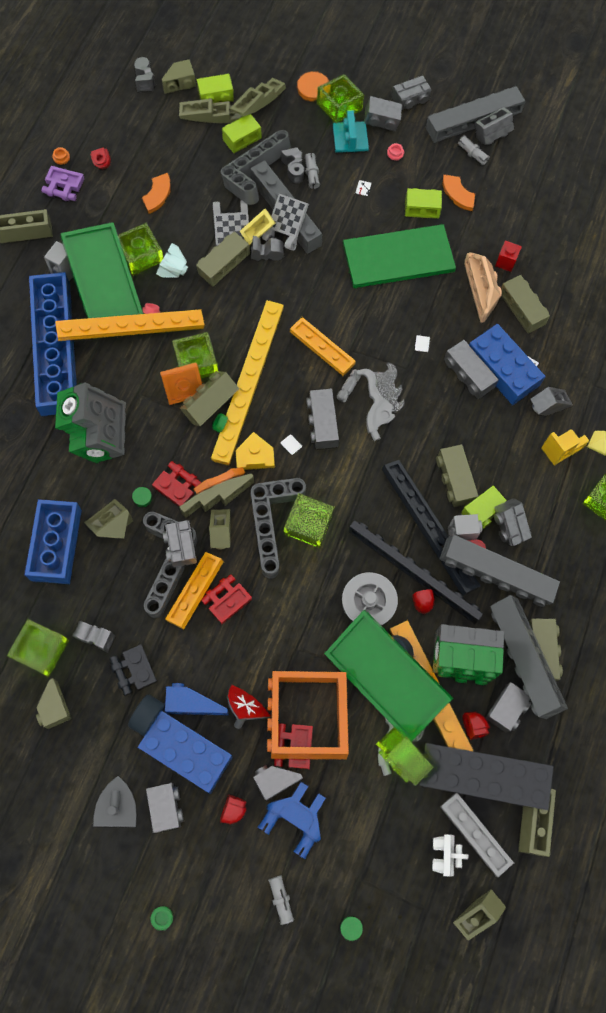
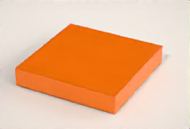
[160,362,202,405]

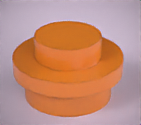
[52,147,70,164]

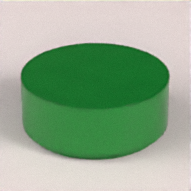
[212,413,228,433]
[132,487,152,507]
[151,906,173,930]
[340,916,363,941]

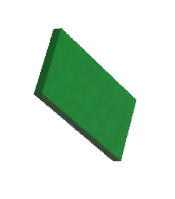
[60,222,143,339]
[343,224,456,288]
[324,610,453,743]

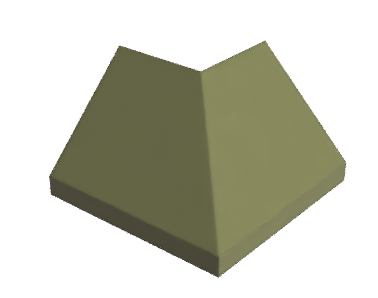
[84,499,133,539]

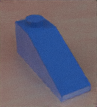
[165,683,229,715]

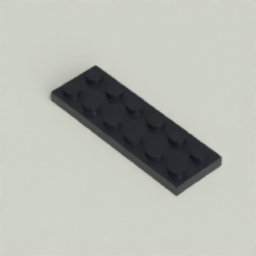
[420,743,554,810]

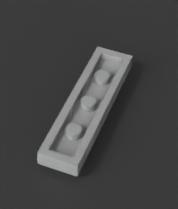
[440,793,514,877]

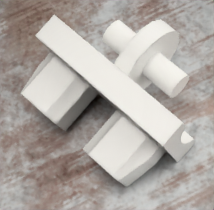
[433,835,468,876]

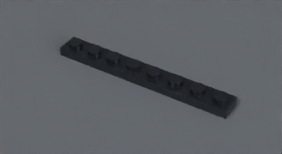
[382,460,481,596]
[349,520,483,624]

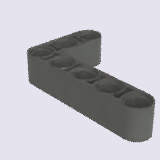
[221,130,291,205]
[251,478,306,579]
[143,512,198,618]

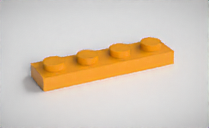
[290,317,356,376]
[166,552,224,629]

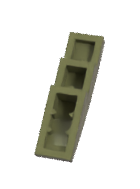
[230,78,286,116]
[179,99,243,123]
[179,474,254,518]

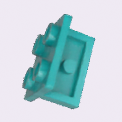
[333,110,369,152]

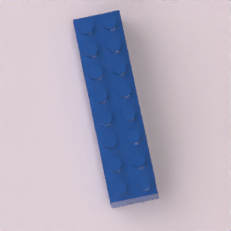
[29,272,77,416]

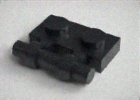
[110,645,157,696]

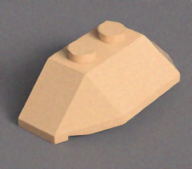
[464,252,502,323]

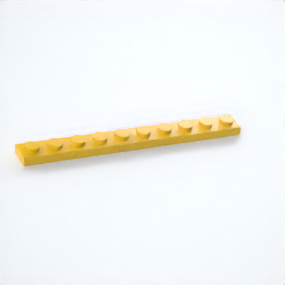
[211,300,284,466]

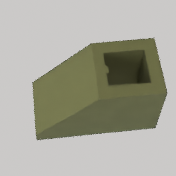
[162,60,196,94]

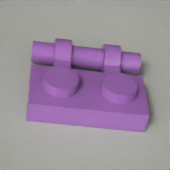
[42,166,84,201]

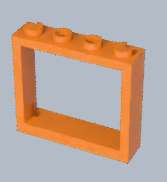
[267,671,349,759]

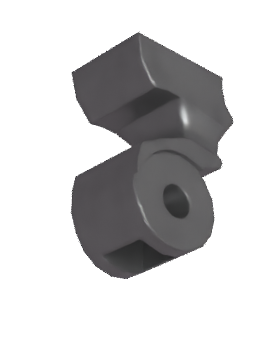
[134,57,155,92]
[281,147,304,184]
[251,236,284,261]
[72,621,115,653]

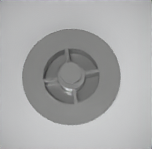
[342,572,398,625]

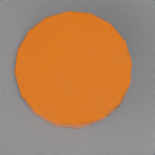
[297,72,329,102]

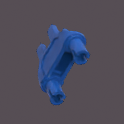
[258,782,326,859]

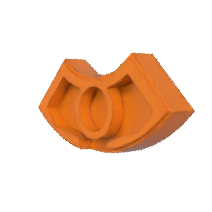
[142,173,171,214]
[442,175,475,211]
[194,467,245,494]

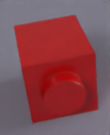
[495,240,522,272]

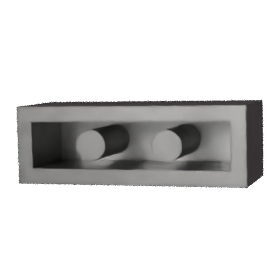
[444,340,499,399]
[306,389,339,449]

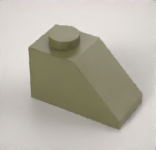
[209,509,231,549]
[36,678,72,729]
[453,890,506,940]

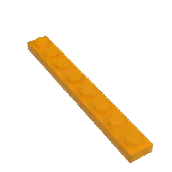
[55,309,204,341]
[389,620,474,752]

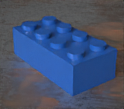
[469,324,545,405]
[25,499,82,584]
[138,711,233,794]

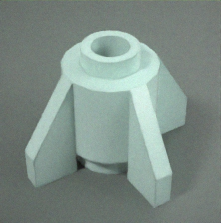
[156,243,188,277]

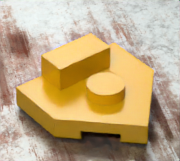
[236,432,275,470]

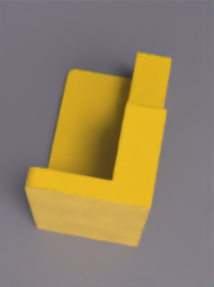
[541,430,589,465]

